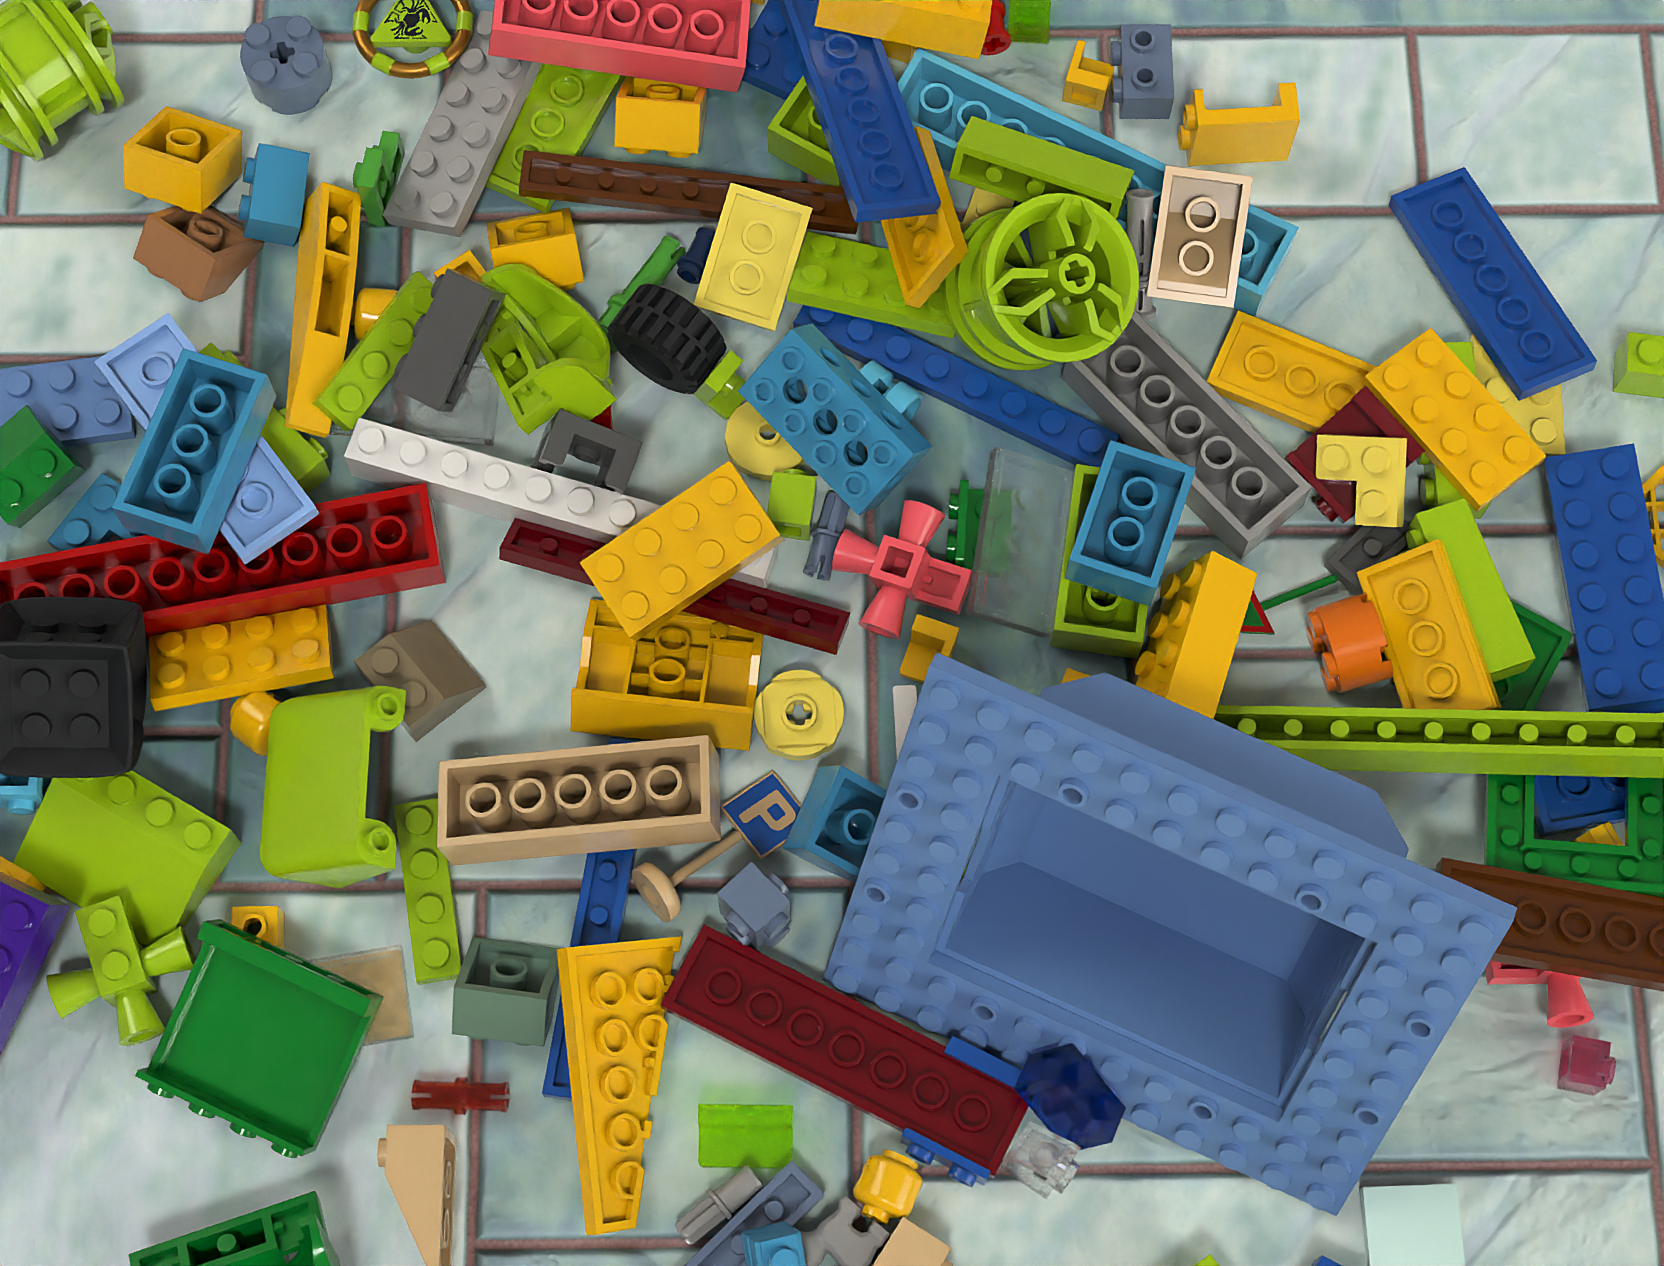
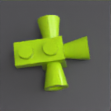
[46,895,196,1046]

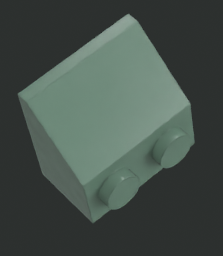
[452,937,560,1046]

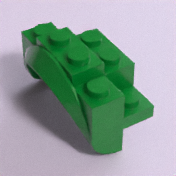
[128,1191,340,1266]

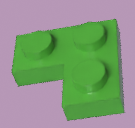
[353,131,405,227]

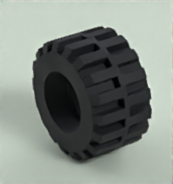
[607,284,727,394]

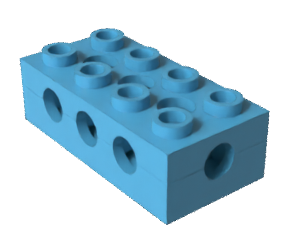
[738,323,933,515]

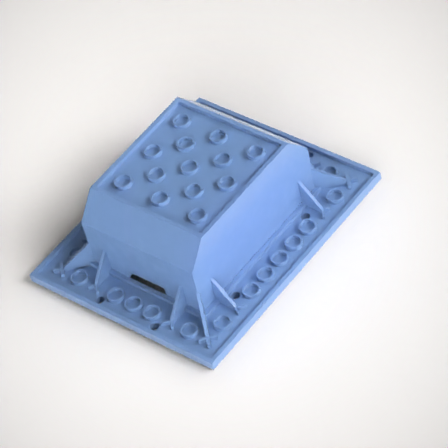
[823,653,1517,1216]

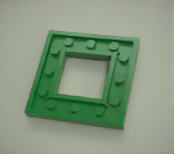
[1484,708,1664,898]

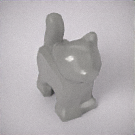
[800,1196,890,1266]

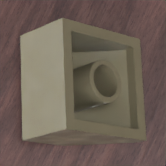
[354,620,487,742]

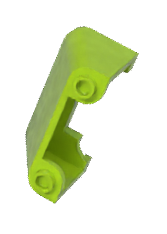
[260,686,406,888]

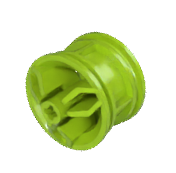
[0,0,124,162]
[942,193,1139,371]

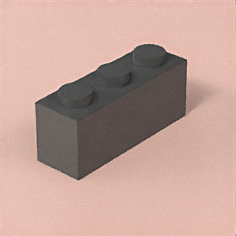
[393,268,506,412]

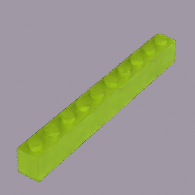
[1214,705,1664,778]

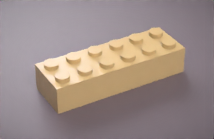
[437,735,721,866]

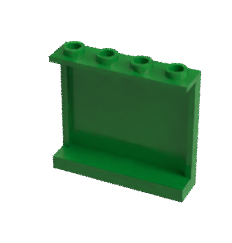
[135,919,384,1159]

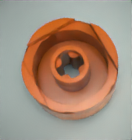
[1306,592,1393,693]

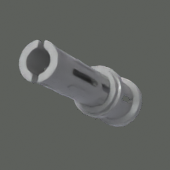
[1126,188,1156,321]

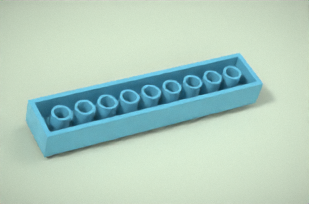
[897,48,1299,317]

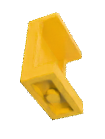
[1178,82,1300,166]

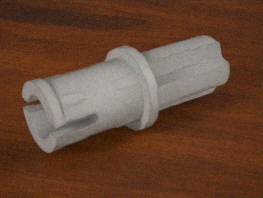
[675,1165,764,1245]

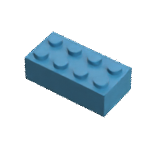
[112,348,277,554]

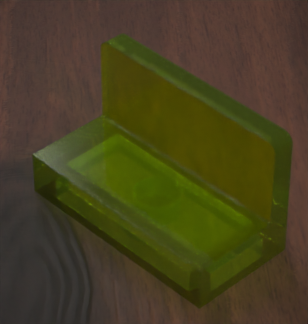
[698,1104,793,1169]

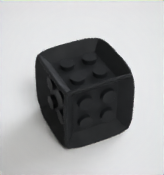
[0,597,147,778]

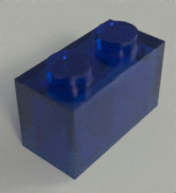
[1014,1043,1126,1153]

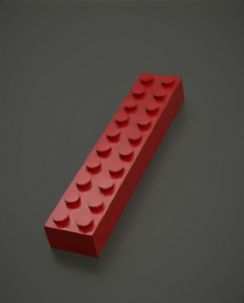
[0,483,446,639]

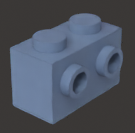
[1110,24,1174,119]
[717,862,791,952]

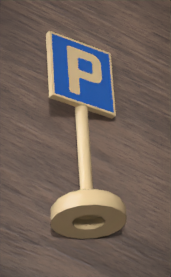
[632,771,801,923]

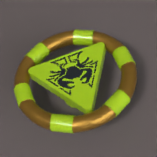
[352,0,473,79]

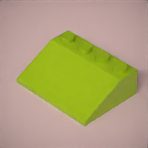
[13,770,241,947]

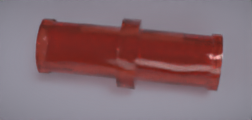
[411,1077,510,1115]

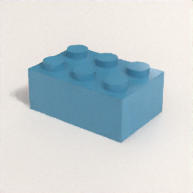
[1065,440,1196,606]

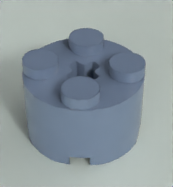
[240,16,332,115]

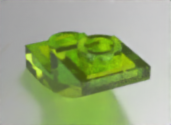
[1007,0,1051,45]

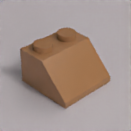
[133,205,264,302]

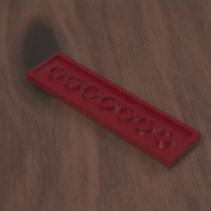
[660,925,1036,1179]

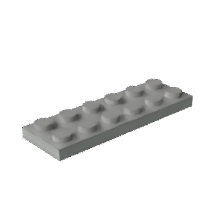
[383,10,543,237]

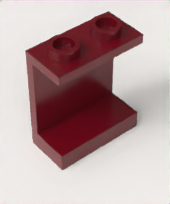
[1284,386,1425,524]

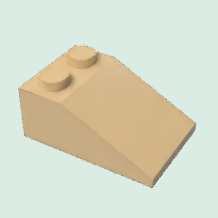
[1147,165,1253,308]
[377,1125,456,1266]

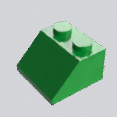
[0,405,86,528]

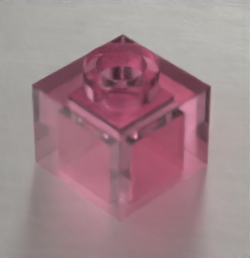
[1557,1035,1616,1096]

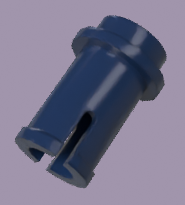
[677,227,715,284]

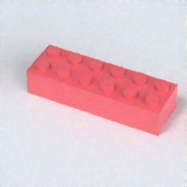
[488,0,751,92]

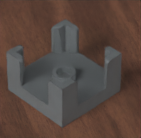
[531,409,643,494]

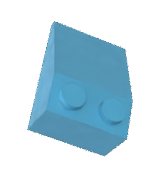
[783,765,887,883]

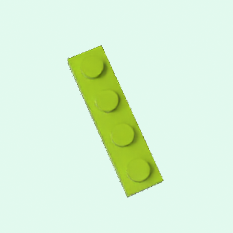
[312,271,434,432]
[394,798,462,985]

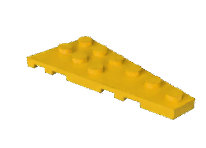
[556,936,682,1235]

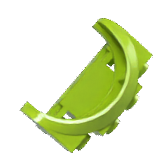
[481,263,617,435]

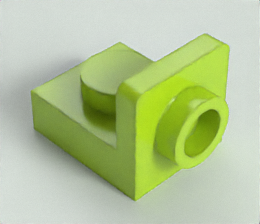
[693,350,746,420]

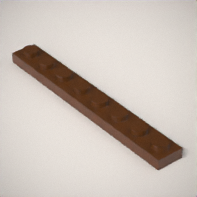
[519,150,858,235]

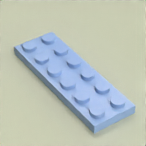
[94,313,319,565]

